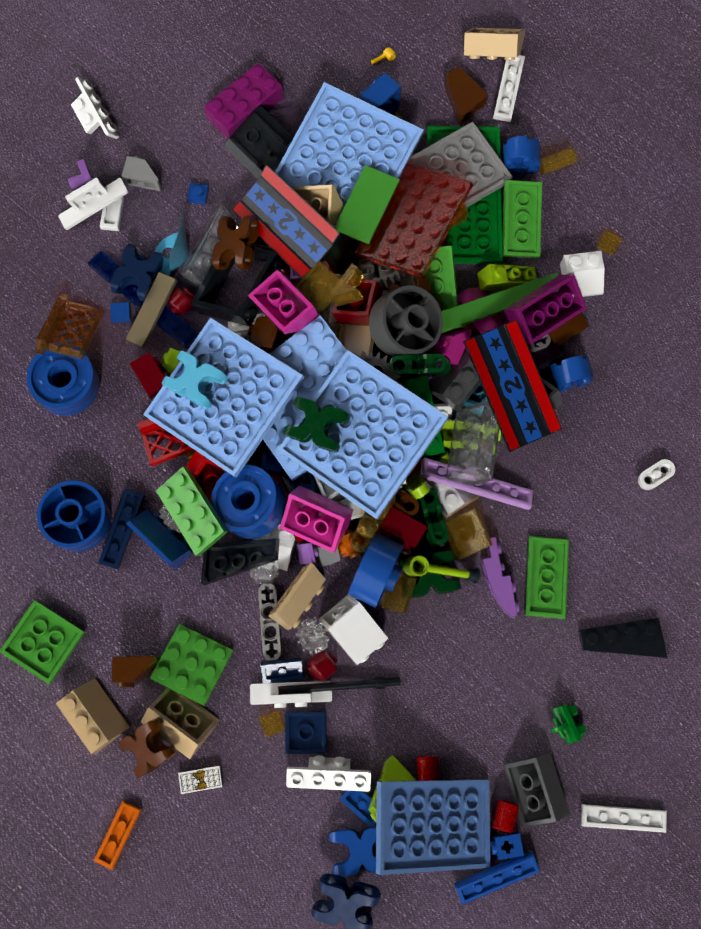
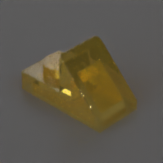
[328,264,364,306]

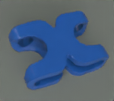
[329,826,376,876]

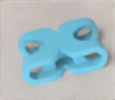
[161,350,228,410]

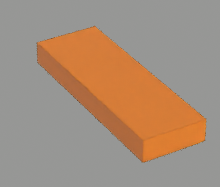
[94,800,142,870]

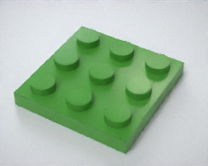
[0,600,86,685]
[150,624,233,707]

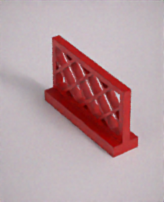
[137,419,194,467]

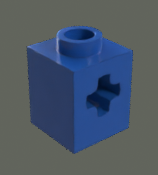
[490,831,524,860]

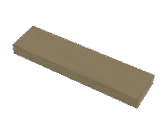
[126,272,177,348]

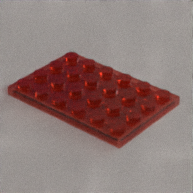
[355,164,473,277]

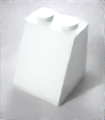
[318,595,388,665]

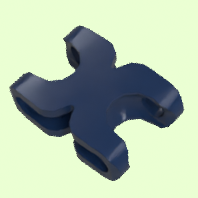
[110,244,164,302]
[311,873,381,929]

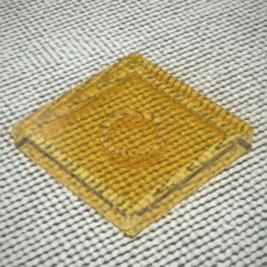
[295,260,346,315]
[446,508,493,561]

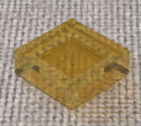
[596,230,622,256]
[258,710,285,738]

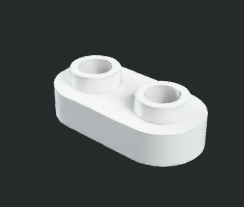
[638,459,675,490]

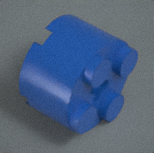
[503,136,541,177]
[550,355,594,392]

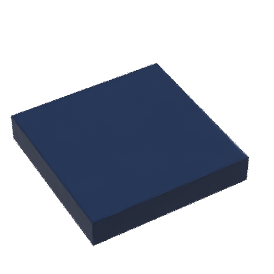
[285,711,327,754]

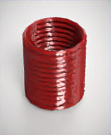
[416,756,440,781]
[492,800,520,833]

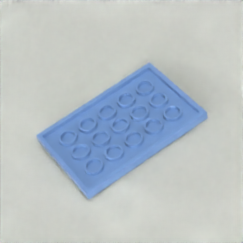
[376,779,490,875]

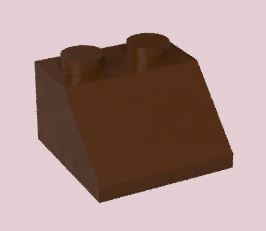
[247,316,278,354]
[111,656,160,688]

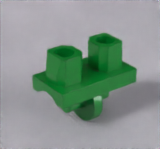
[550,704,587,744]

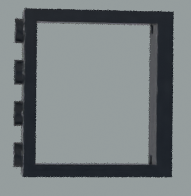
[190,246,285,327]

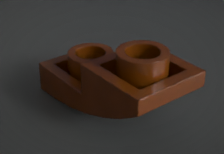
[548,313,589,346]

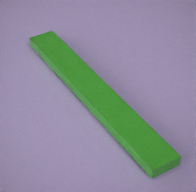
[441,273,559,333]

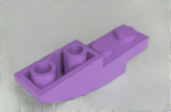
[481,537,519,618]

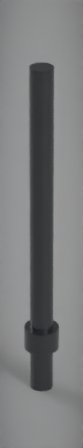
[278,676,401,695]

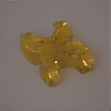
[350,495,396,552]

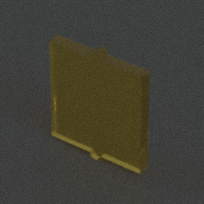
[381,574,417,613]

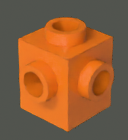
[338,528,369,559]

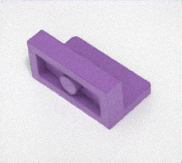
[68,159,93,191]

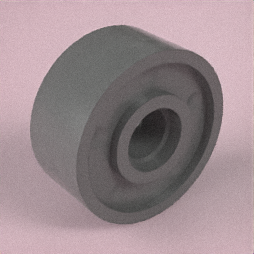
[369,285,443,357]

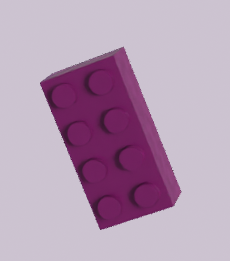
[204,63,284,139]
[504,274,587,344]

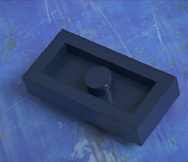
[261,657,304,683]

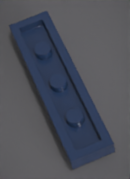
[98,489,145,570]

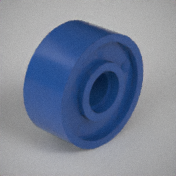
[26,344,100,416]
[211,465,286,539]
[37,480,112,552]
[348,532,404,608]

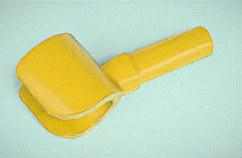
[371,47,396,65]

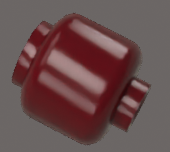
[168,286,195,315]
[307,650,338,681]

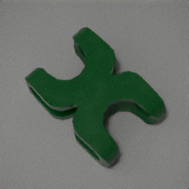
[389,354,451,378]
[283,397,351,453]
[418,488,449,550]
[398,551,461,599]

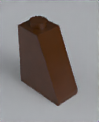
[444,66,488,126]

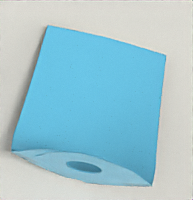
[155,209,189,276]

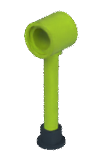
[403,556,480,584]

